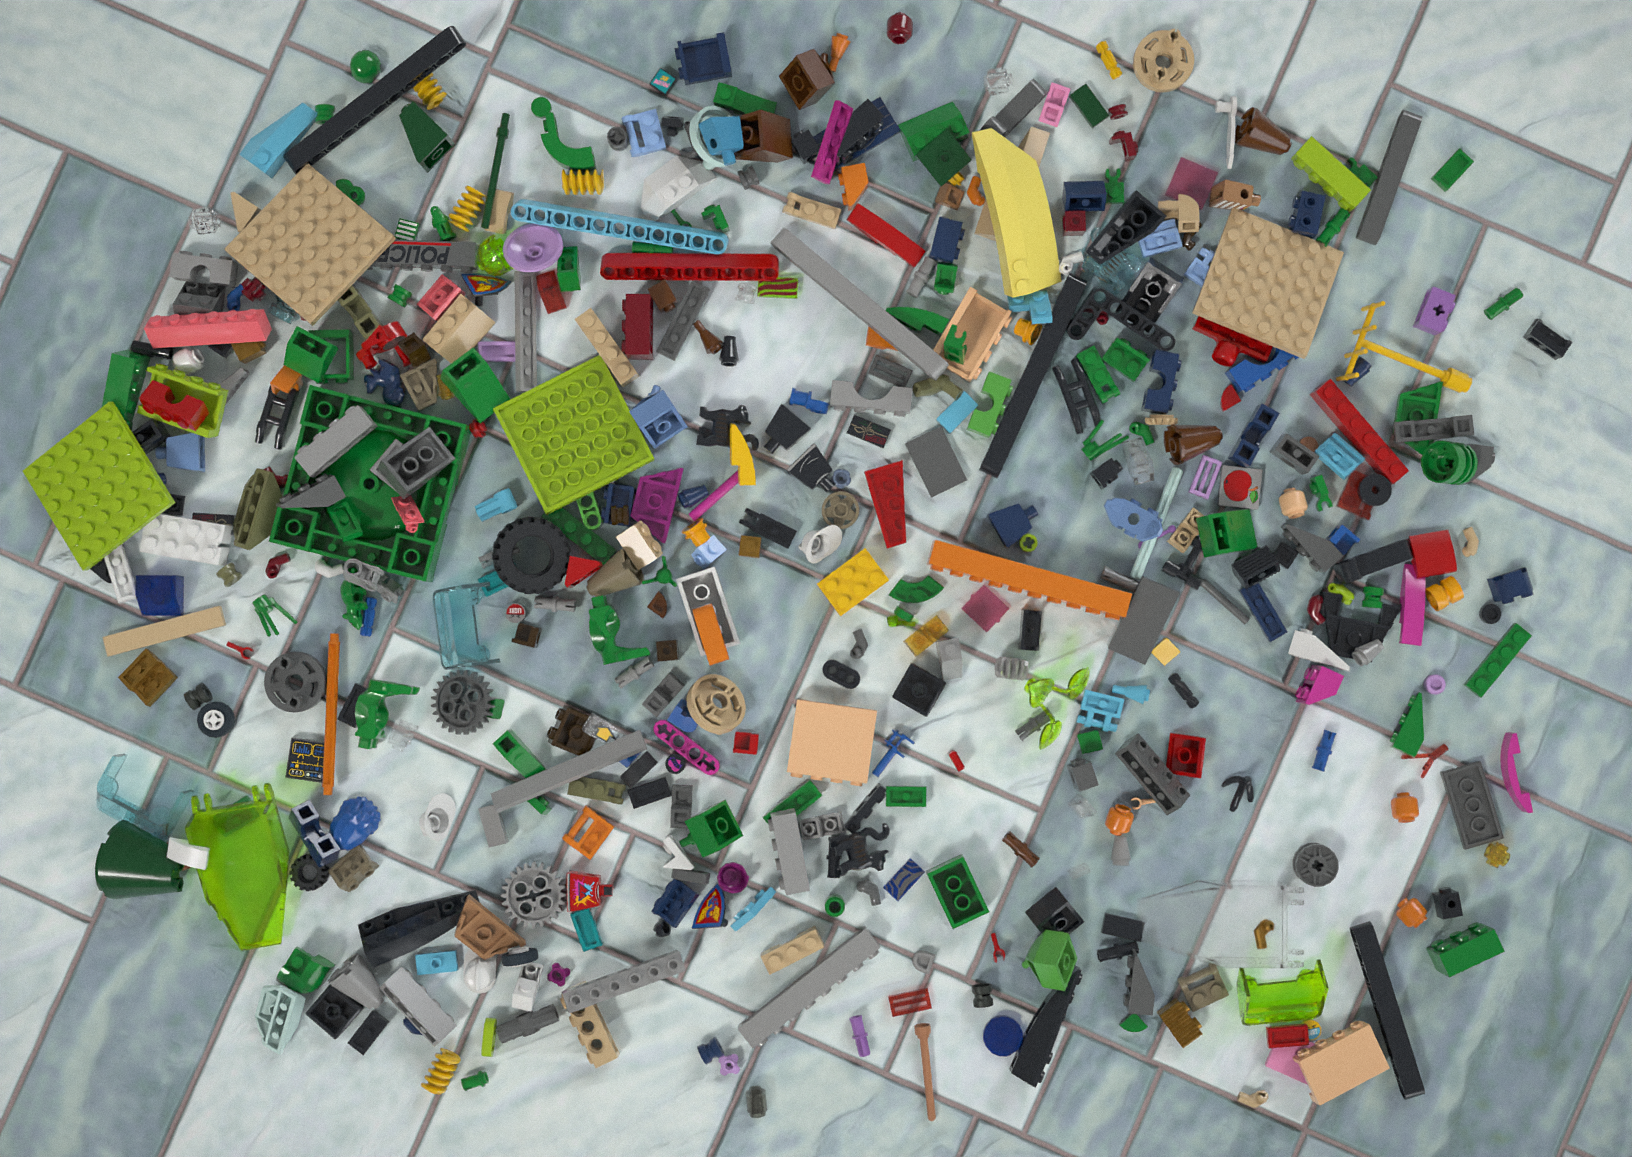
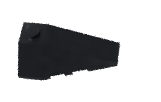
[1085,190,1167,265]

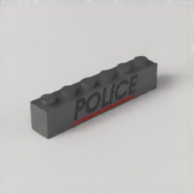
[367,240,479,273]

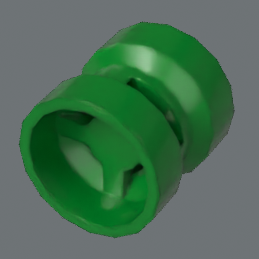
[1361,587,1384,609]

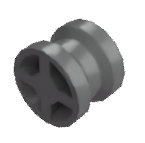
[737,165,760,190]

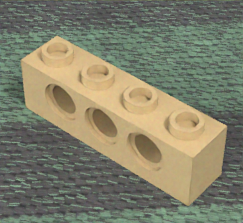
[560,980,620,1068]

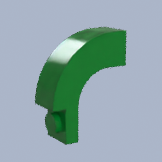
[540,112,596,172]

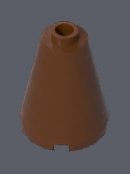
[1235,107,1292,155]
[1164,425,1223,465]

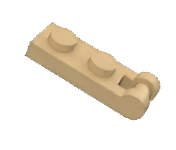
[782,192,841,229]

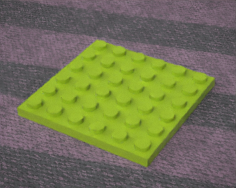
[493,355,655,515]
[23,402,175,571]

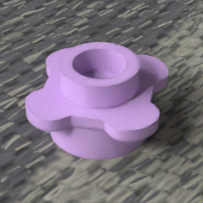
[719,1054,740,1076]

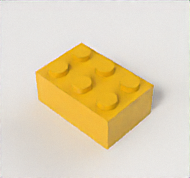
[817,548,889,617]

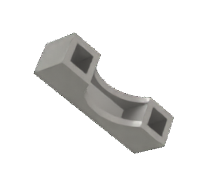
[830,380,913,417]

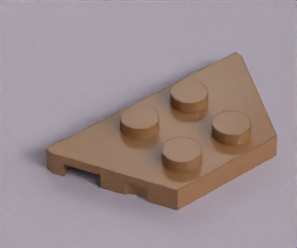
[454,894,526,960]

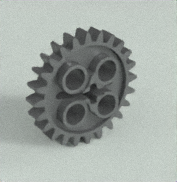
[431,669,495,735]

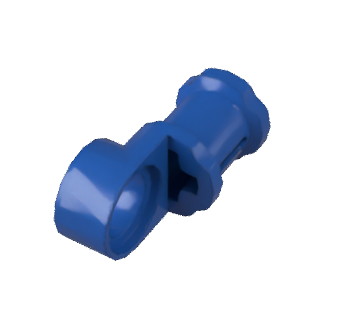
[789,388,829,414]

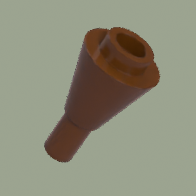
[693,320,723,354]

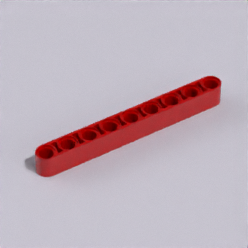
[600,253,779,281]

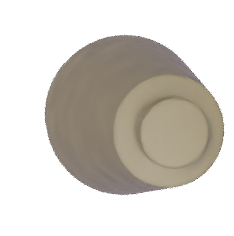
[586,549,644,597]

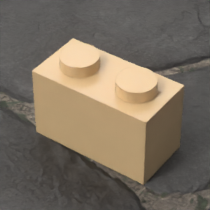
[616,520,663,570]

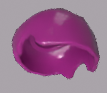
[717,862,749,894]

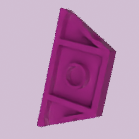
[631,468,684,544]

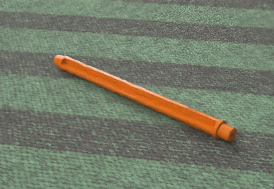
[322,633,340,795]

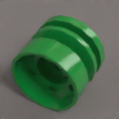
[1421,441,1478,485]

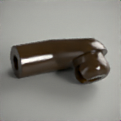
[1182,222,1202,251]

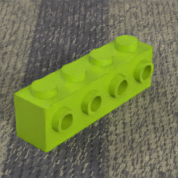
[1290,136,1371,212]

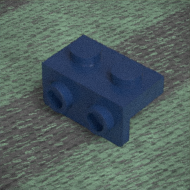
[601,483,635,527]
[651,879,699,928]

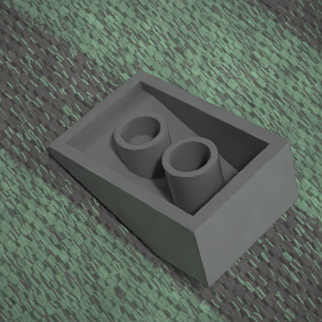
[378,427,455,500]

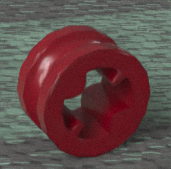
[1108,104,1128,120]

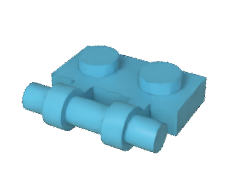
[1076,689,1124,732]

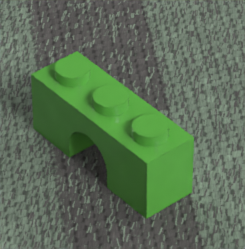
[966,371,1013,438]

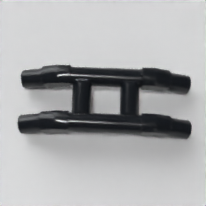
[1052,358,1101,434]
[255,374,300,450]

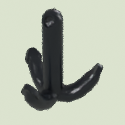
[1221,776,1254,812]

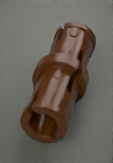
[1002,831,1040,868]

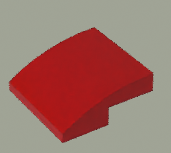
[1407,530,1457,579]

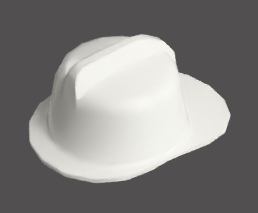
[798,525,842,564]
[419,793,456,841]
[463,949,496,994]

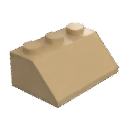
[422,294,496,363]

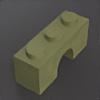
[338,284,383,340]

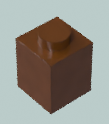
[648,279,678,313]

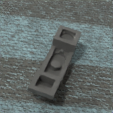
[1393,415,1474,443]

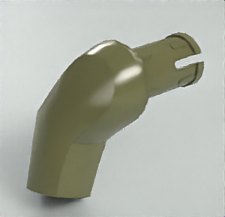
[912,374,964,400]

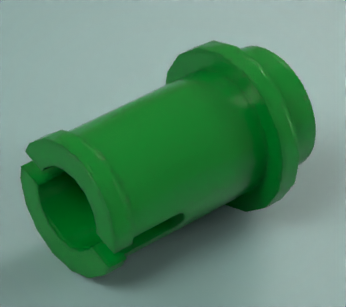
[461,1071,489,1091]

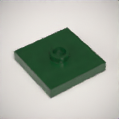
[915,128,972,186]

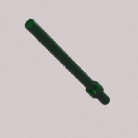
[481,113,510,229]

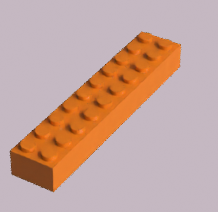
[927,540,1132,620]

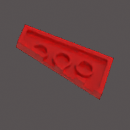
[864,460,906,549]

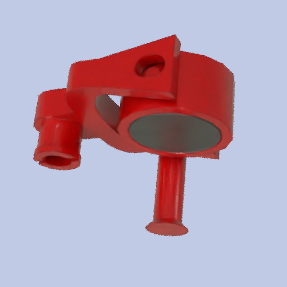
[356,321,411,370]

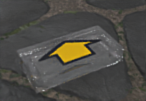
[581,713,626,744]

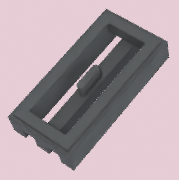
[868,355,913,387]

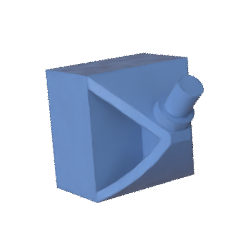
[629,385,688,449]

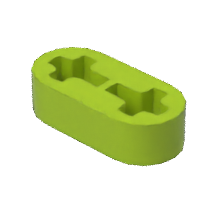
[481,1018,497,1057]

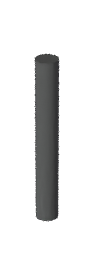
[1200,579,1250,625]

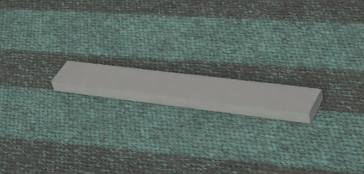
[491,730,647,813]

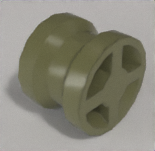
[216,562,243,587]

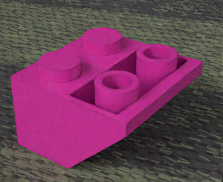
[1295,665,1344,705]

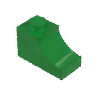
[557,246,581,292]

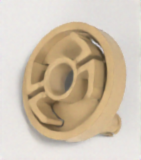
[1133,29,1194,92]
[686,674,746,735]

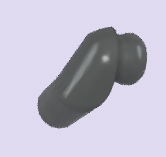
[850,628,868,659]
[857,880,881,906]

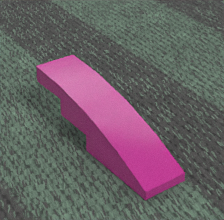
[1399,564,1426,646]

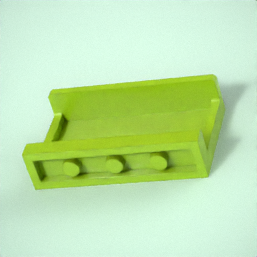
[137,364,229,438]

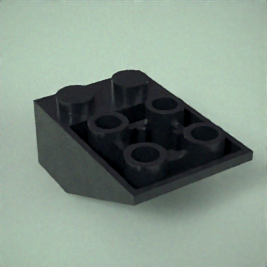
[836,99,884,166]

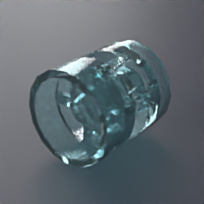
[267,295,296,324]

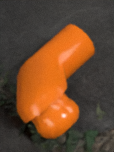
[967,176,985,206]

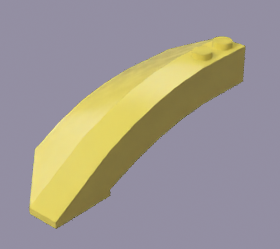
[972,128,1062,298]

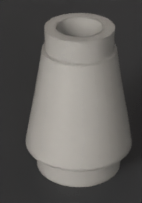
[1352,639,1384,666]
[1111,836,1131,866]

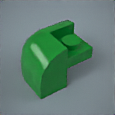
[276,947,336,994]

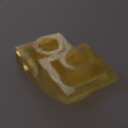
[903,615,949,657]

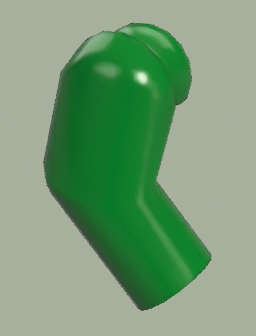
[1129,421,1155,446]

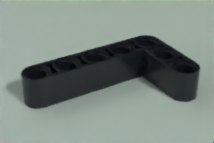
[1067,286,1176,351]

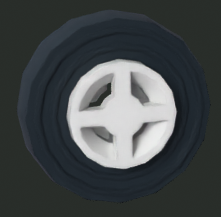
[197,702,235,738]
[501,947,538,967]

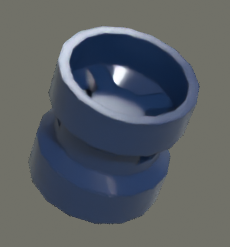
[697,1037,724,1065]

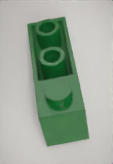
[1389,692,1424,758]
[492,729,547,778]

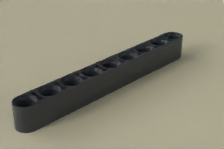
[1350,921,1425,1100]

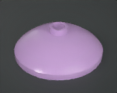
[503,224,563,272]

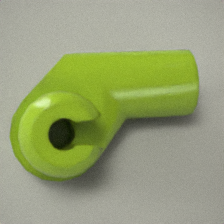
[1328,583,1354,605]

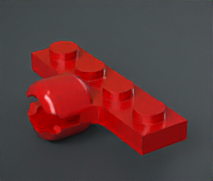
[1192,316,1273,367]

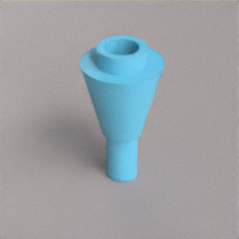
[1112,685,1150,704]

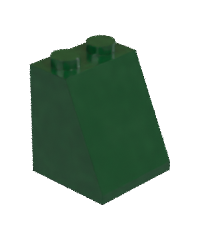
[399,101,455,173]

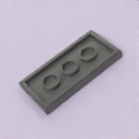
[1108,576,1180,665]
[1440,761,1504,850]

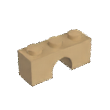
[761,926,824,975]

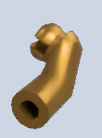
[1254,919,1275,949]

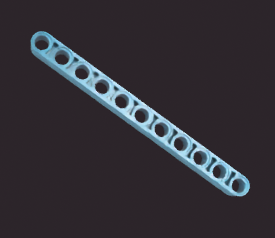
[511,199,729,254]

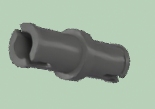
[1015,707,1055,741]

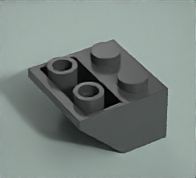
[173,281,226,315]

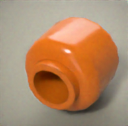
[1391,792,1419,823]
[1105,804,1134,836]
[1396,898,1427,928]

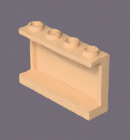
[933,287,1012,382]
[1292,1020,1390,1105]

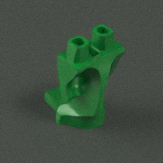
[589,595,650,665]
[355,679,420,749]

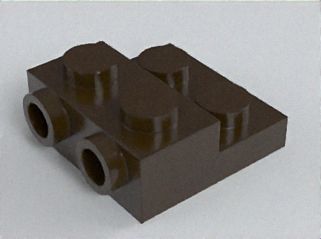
[546,705,604,756]

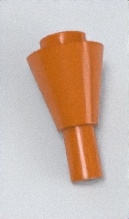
[829,33,851,72]

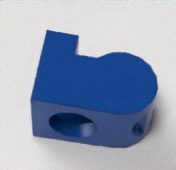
[667,699,698,732]

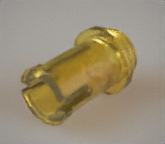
[436,374,454,400]

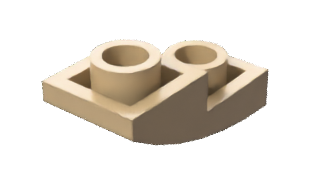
[485,189,514,234]
[1167,507,1204,553]

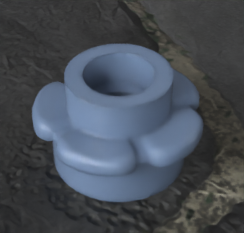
[831,469,851,489]

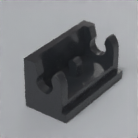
[1523,318,1572,360]
[1018,609,1042,651]

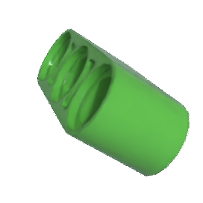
[576,491,603,530]

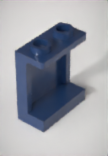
[674,32,732,85]

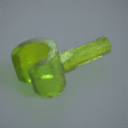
[887,615,916,627]

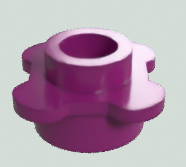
[547,963,571,987]

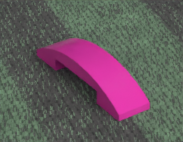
[1500,732,1533,813]

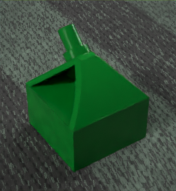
[679,800,743,858]

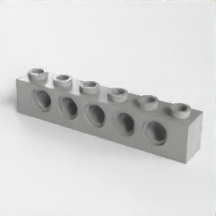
[562,950,686,1013]

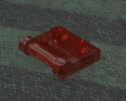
[1335,470,1377,521]

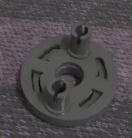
[264,652,327,713]

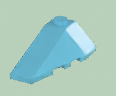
[239,103,317,178]

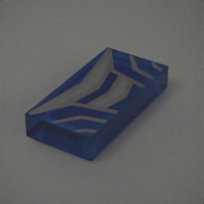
[883,858,925,901]

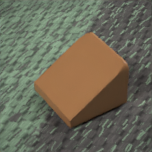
[935,183,964,210]

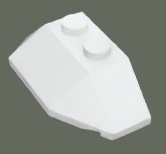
[641,156,717,221]

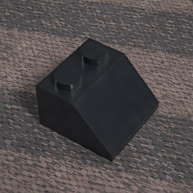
[1025,887,1084,934]

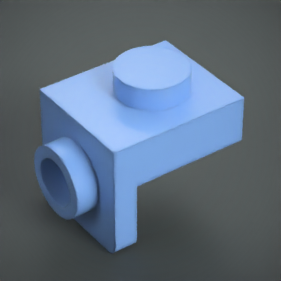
[691,535,727,570]

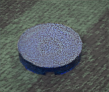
[983,1015,1023,1057]

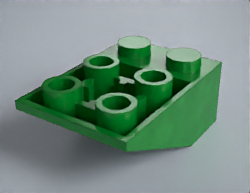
[440,347,511,423]
[1196,509,1258,558]

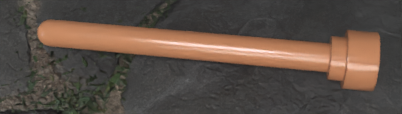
[914,1023,936,1121]

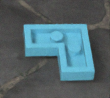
[1007,290,1052,324]
[730,887,776,932]

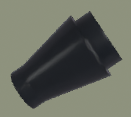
[719,336,739,367]

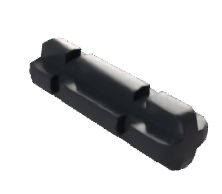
[1168,673,1199,708]

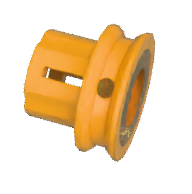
[1014,318,1042,345]
[681,518,710,547]

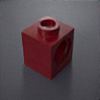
[1062,211,1086,236]

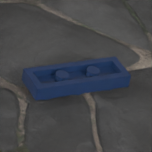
[1238,583,1288,642]

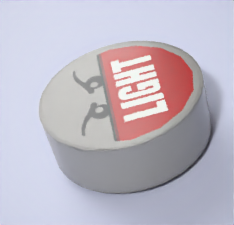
[505,603,526,623]

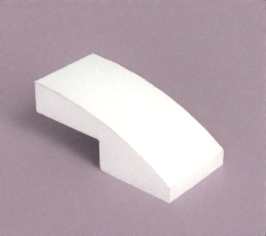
[167,837,210,870]

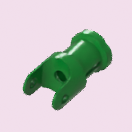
[430,206,457,241]

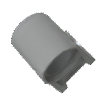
[343,559,384,592]

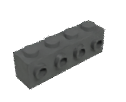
[1115,733,1190,815]

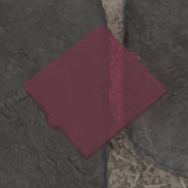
[961,585,1009,633]

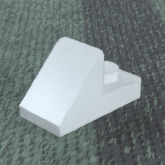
[663,834,695,870]

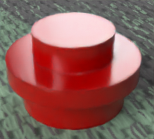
[469,419,487,438]

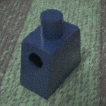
[987,503,1038,549]

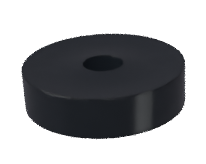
[1357,474,1392,506]

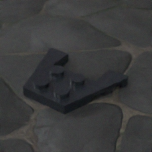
[1322,592,1402,663]

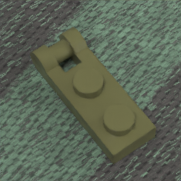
[567,776,626,805]

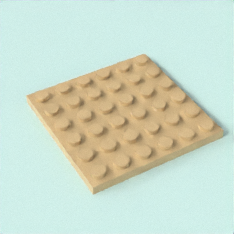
[224,164,396,326]
[1192,208,1344,359]

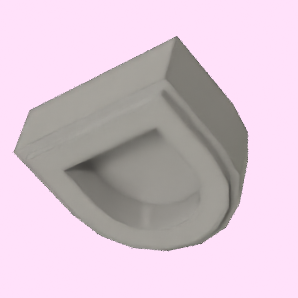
[912,950,935,974]

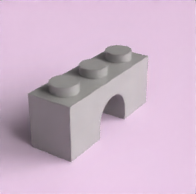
[169,251,238,288]

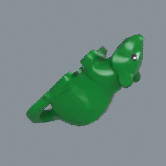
[340,568,368,630]

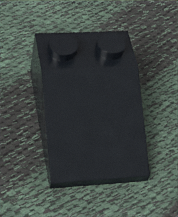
[1115,257,1184,333]

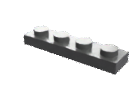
[656,280,710,361]

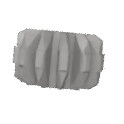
[994,657,1029,681]

